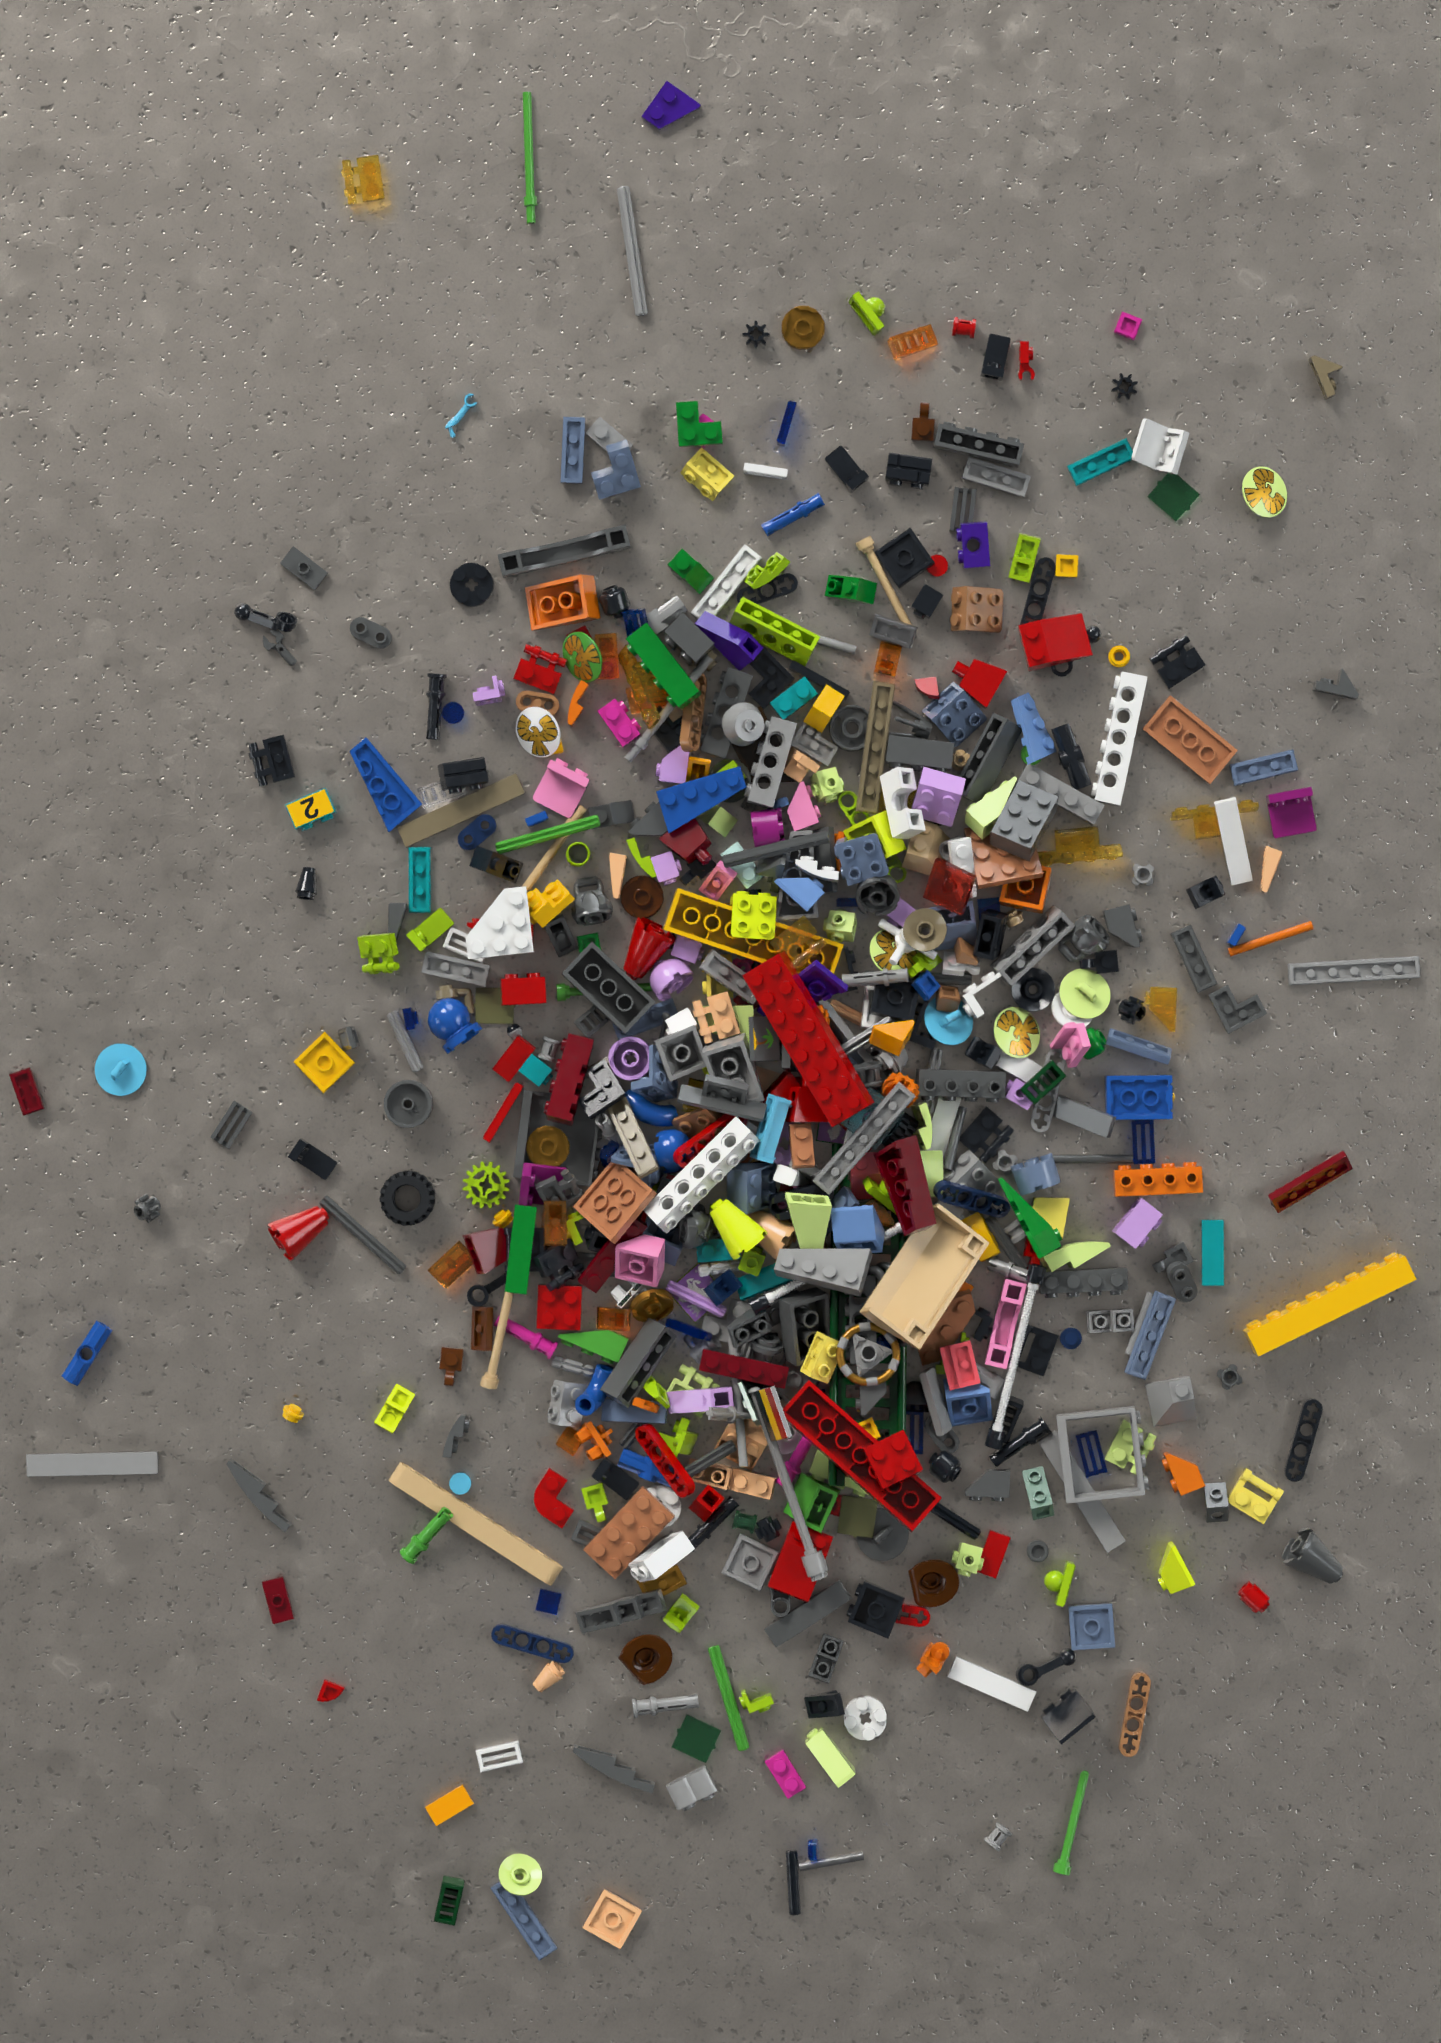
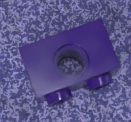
[956,521,990,568]

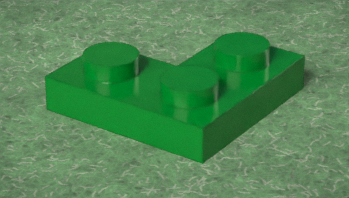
[676,401,723,447]

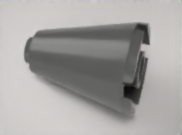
[1282,1527,1343,1584]

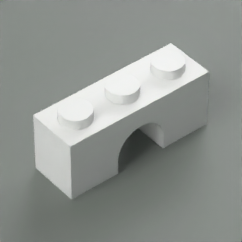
[880,767,926,839]

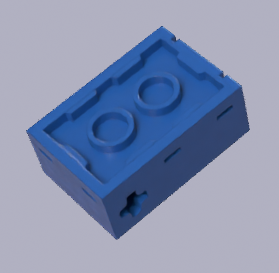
[1105,1075,1175,1120]

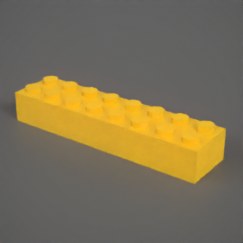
[663,888,844,974]
[1243,1252,1417,1357]

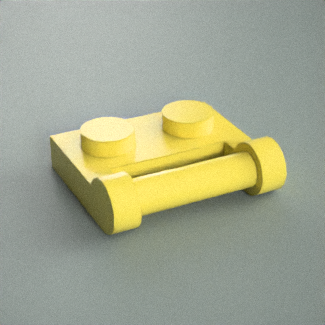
[1228,1468,1284,1524]

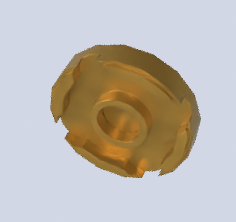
[781,306,825,350]
[526,1126,570,1167]
[630,1289,674,1323]

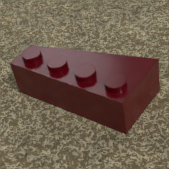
[543,1033,594,1126]
[874,1135,937,1236]

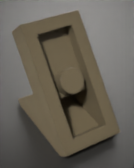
[1308,355,1343,400]

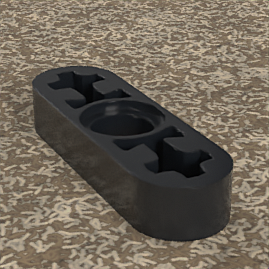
[737,573,798,605]

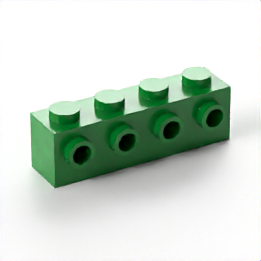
[626,623,702,710]

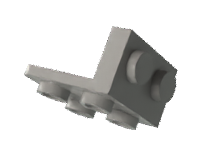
[943,1149,1002,1214]

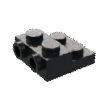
[846,1580,905,1639]

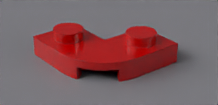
[534,1468,574,1528]

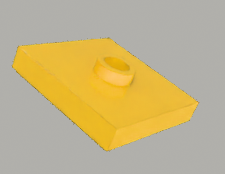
[294,1032,355,1093]

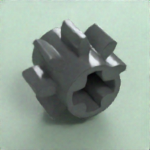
[134,1194,161,1223]

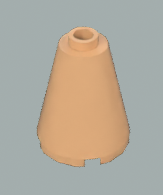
[746,1210,797,1260]

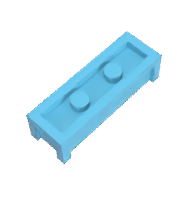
[750,1093,792,1164]

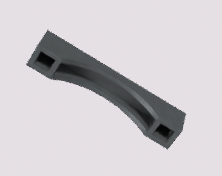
[498,524,631,578]

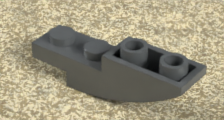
[727,1290,800,1348]

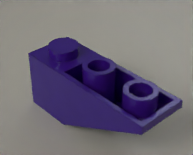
[694,611,764,671]

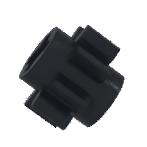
[742,321,770,349]
[1111,373,1138,401]
[1118,996,1146,1025]
[755,1516,782,1542]

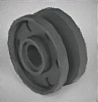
[829,705,869,752]

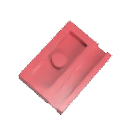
[939,1340,981,1391]

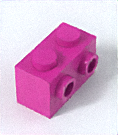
[598,699,642,748]

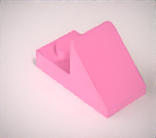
[699,860,738,901]

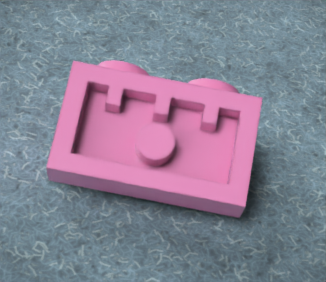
[1050,1022,1091,1068]

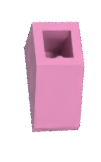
[787,781,821,831]

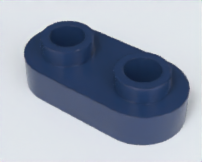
[458,814,497,851]

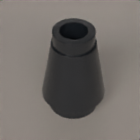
[295,867,317,900]

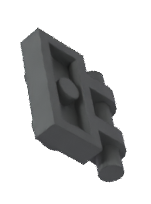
[535,1169,584,1221]

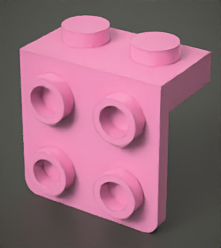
[533,758,590,818]

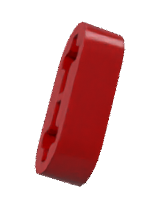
[895,1603,930,1627]

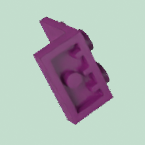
[1266,787,1317,838]
[519,1163,567,1206]

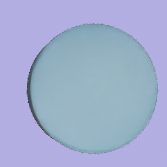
[449,1472,471,1495]

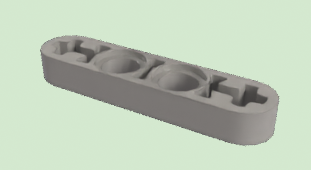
[1030,1049,1066,1132]

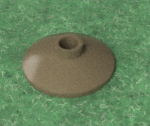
[903,908,947,952]

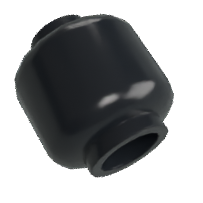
[599,585,630,619]
[928,1451,962,1483]

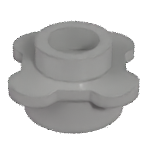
[1132,864,1154,886]
[992,1150,1018,1175]

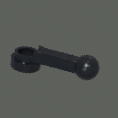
[234,603,297,632]
[1051,626,1102,677]
[467,1272,507,1307]
[1016,1648,1076,1686]

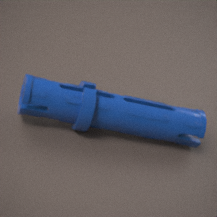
[761,493,825,537]

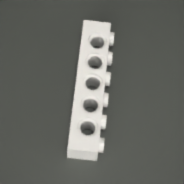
[1091,671,1148,806]
[643,1117,760,1234]

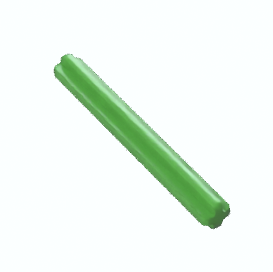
[495,815,600,854]
[708,1645,749,1751]

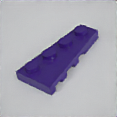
[756,960,848,1017]

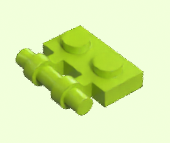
[357,933,400,975]

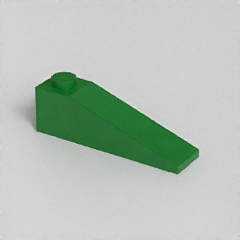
[998,1177,1063,1259]

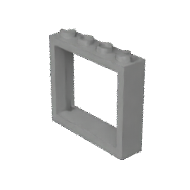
[1056,1406,1149,1503]

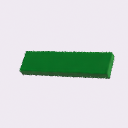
[504,1205,537,1294]

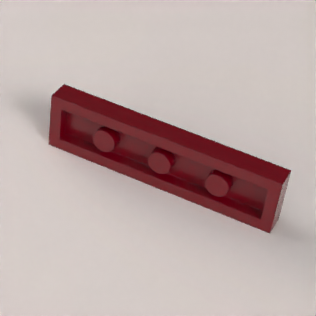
[1268,1151,1353,1213]
[578,1218,648,1293]
[699,1349,789,1389]

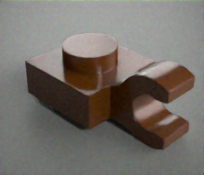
[911,402,935,441]
[439,1347,464,1386]

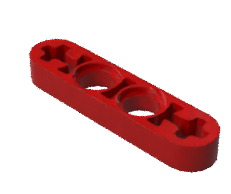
[673,1114,748,1168]
[635,1423,695,1498]

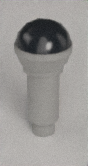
[507,1024,522,1040]

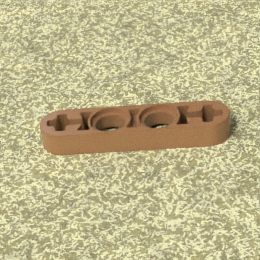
[680,673,707,752]
[1119,1672,1151,1757]

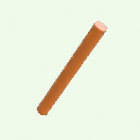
[1228,921,1313,957]

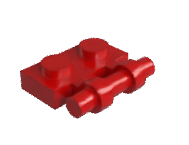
[513,644,567,694]

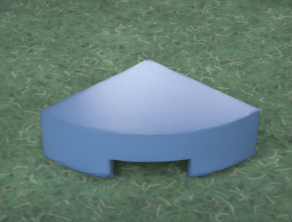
[767,796,789,809]

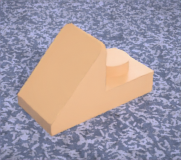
[783,746,820,783]

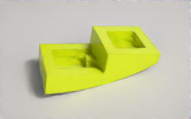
[374,1384,415,1434]

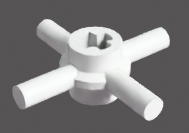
[878,918,938,965]

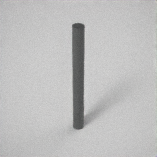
[1053,1155,1133,1163]

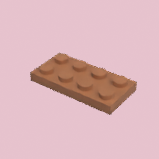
[1142,695,1238,785]
[583,1486,675,1579]

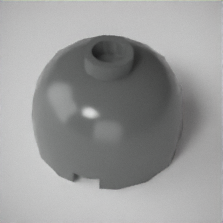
[856,874,900,916]

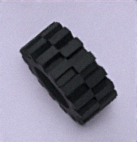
[881,1112,919,1146]

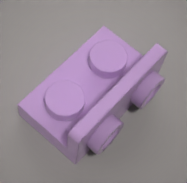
[473,676,505,706]

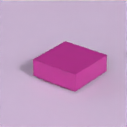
[1114,312,1143,341]

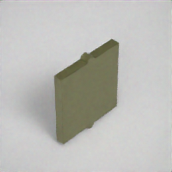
[473,987,516,1024]
[837,1495,878,1538]

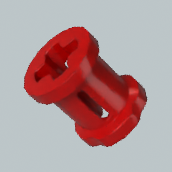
[952,317,976,339]

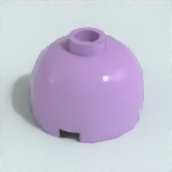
[650,959,694,1001]

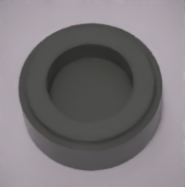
[1027,1540,1049,1562]

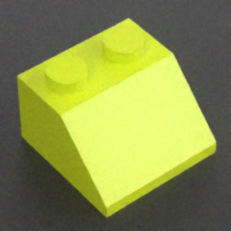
[843,810,907,859]

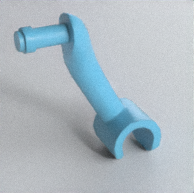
[445,393,477,438]

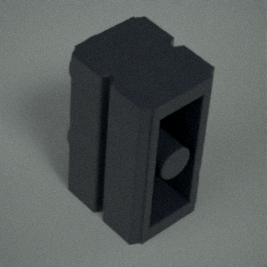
[885,453,932,490]
[438,757,489,794]
[973,909,1009,960]

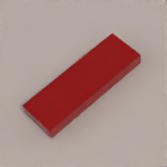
[483,1082,524,1143]

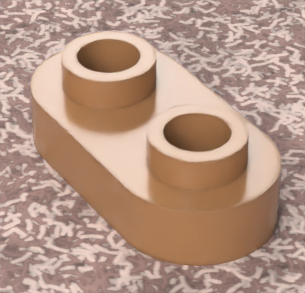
[516,691,559,715]

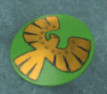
[563,632,602,682]

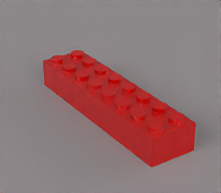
[742,951,875,1127]
[783,1380,942,1532]

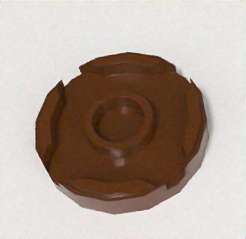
[620,875,664,919]

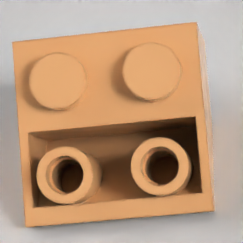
[714,1419,768,1471]

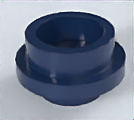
[1060,1327,1082,1349]

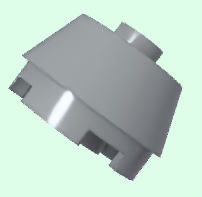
[722,702,764,746]
[866,1044,909,1078]

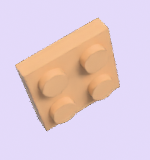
[582,1889,642,1949]

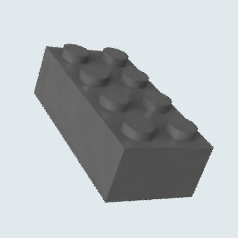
[561,942,655,1034]

